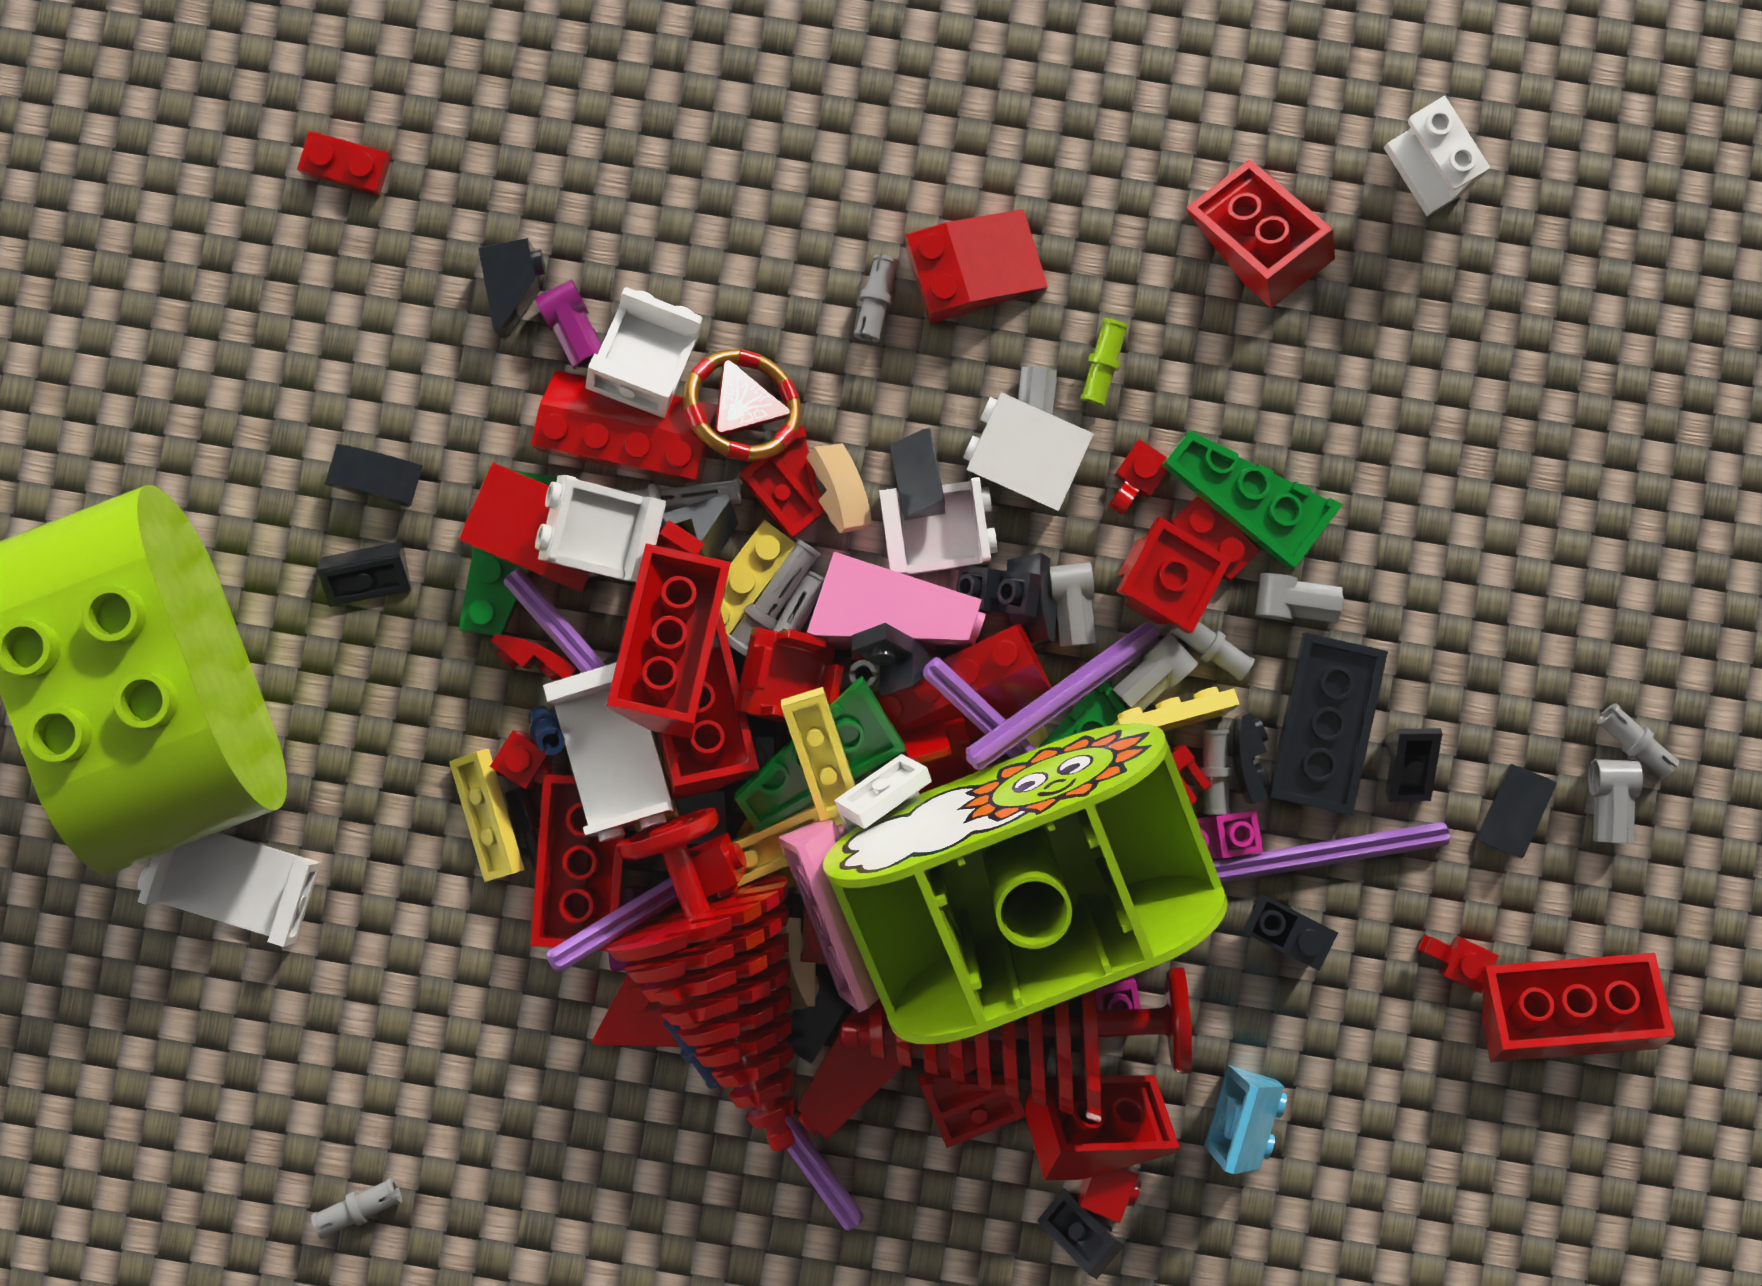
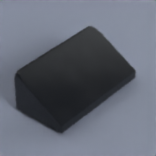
[890,428,945,521]
[317,542,411,607]
[1476,764,1557,859]

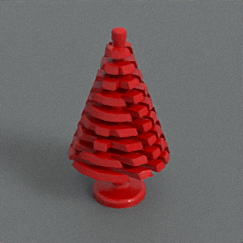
[606,808,795,1152]
[839,967,1192,1123]

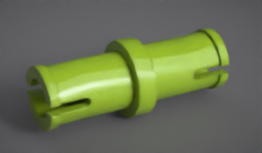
[1080,318,1129,406]

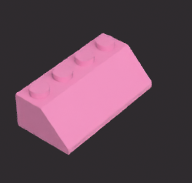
[778,819,879,1012]

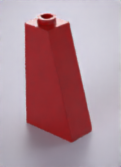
[797,998,923,1140]

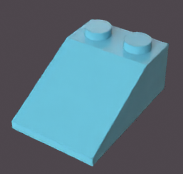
[1204,1065,1287,1174]

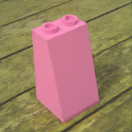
[807,552,986,654]

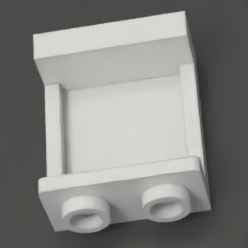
[1384,96,1490,217]
[585,288,703,418]
[963,392,1094,511]
[535,475,666,583]
[879,477,998,575]

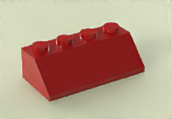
[531,370,717,485]
[606,543,731,739]
[656,612,759,800]
[873,624,1052,741]
[530,773,626,952]
[1482,953,1675,1063]

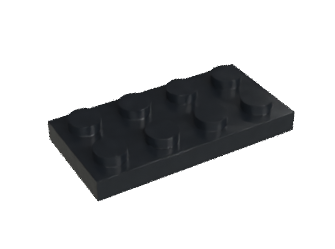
[1267,633,1388,816]

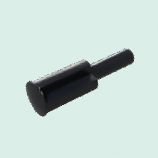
[504,787,540,872]

